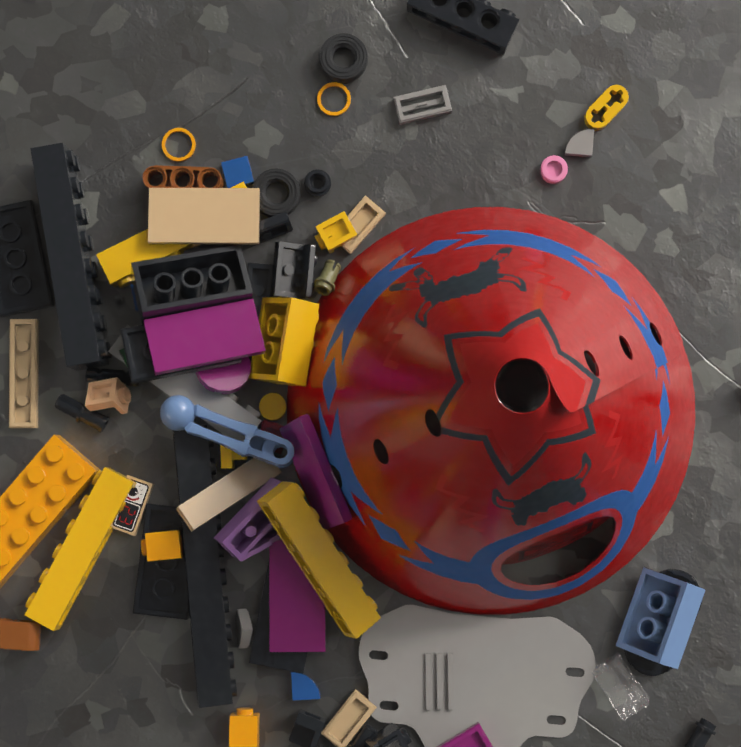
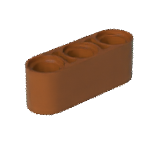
[142,165,224,190]
[0,618,42,651]

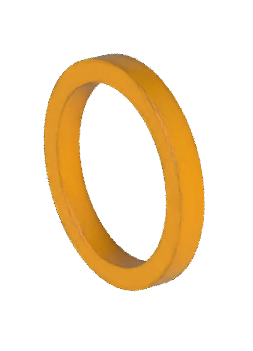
[317,82,351,116]
[162,128,196,162]

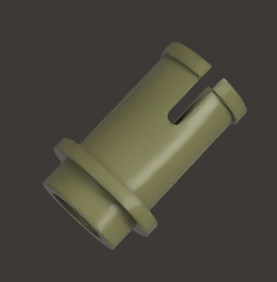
[314,260,341,296]

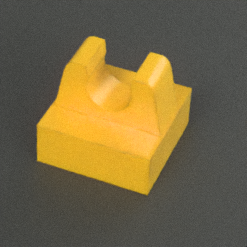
[220,445,248,469]

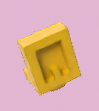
[314,211,358,254]

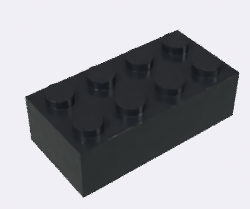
[131,244,253,325]

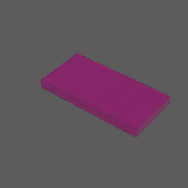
[144,299,266,375]
[279,414,352,529]
[269,540,326,652]

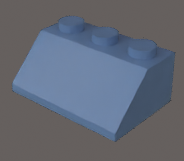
[616,567,705,669]

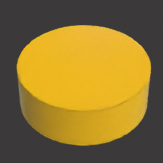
[259,393,287,421]

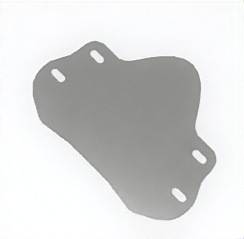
[359,605,595,747]

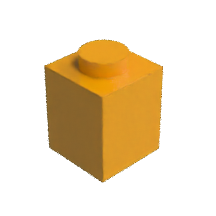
[141,529,184,562]
[229,708,260,747]

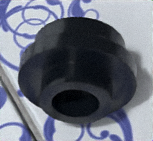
[304,169,331,197]

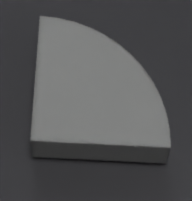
[564,129,594,157]
[236,609,253,648]

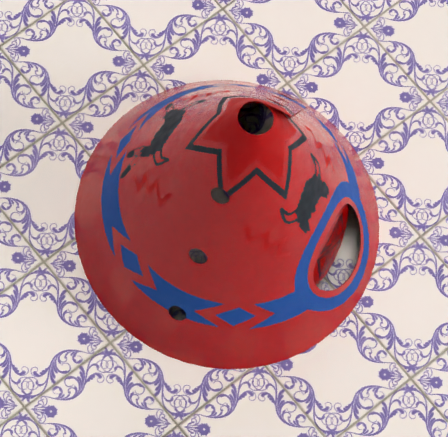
[287,207,695,615]

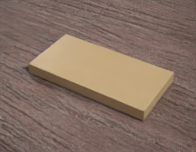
[148,188,260,244]

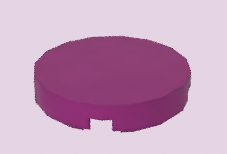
[196,357,251,394]

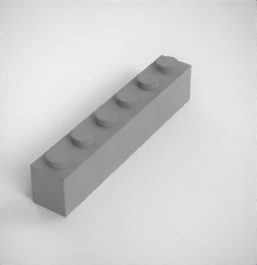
[108,325,263,441]

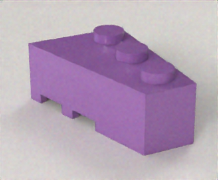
[214,477,281,562]

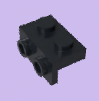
[270,241,318,300]

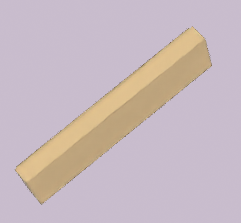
[9,319,39,428]
[176,458,281,532]

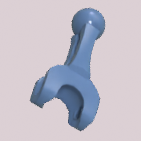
[160,395,294,468]

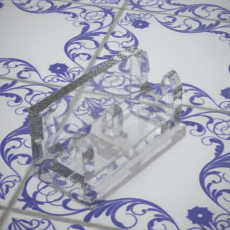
[592,652,649,720]

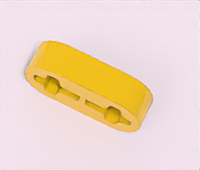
[584,85,629,131]

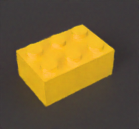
[249,297,319,386]

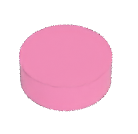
[540,155,568,184]

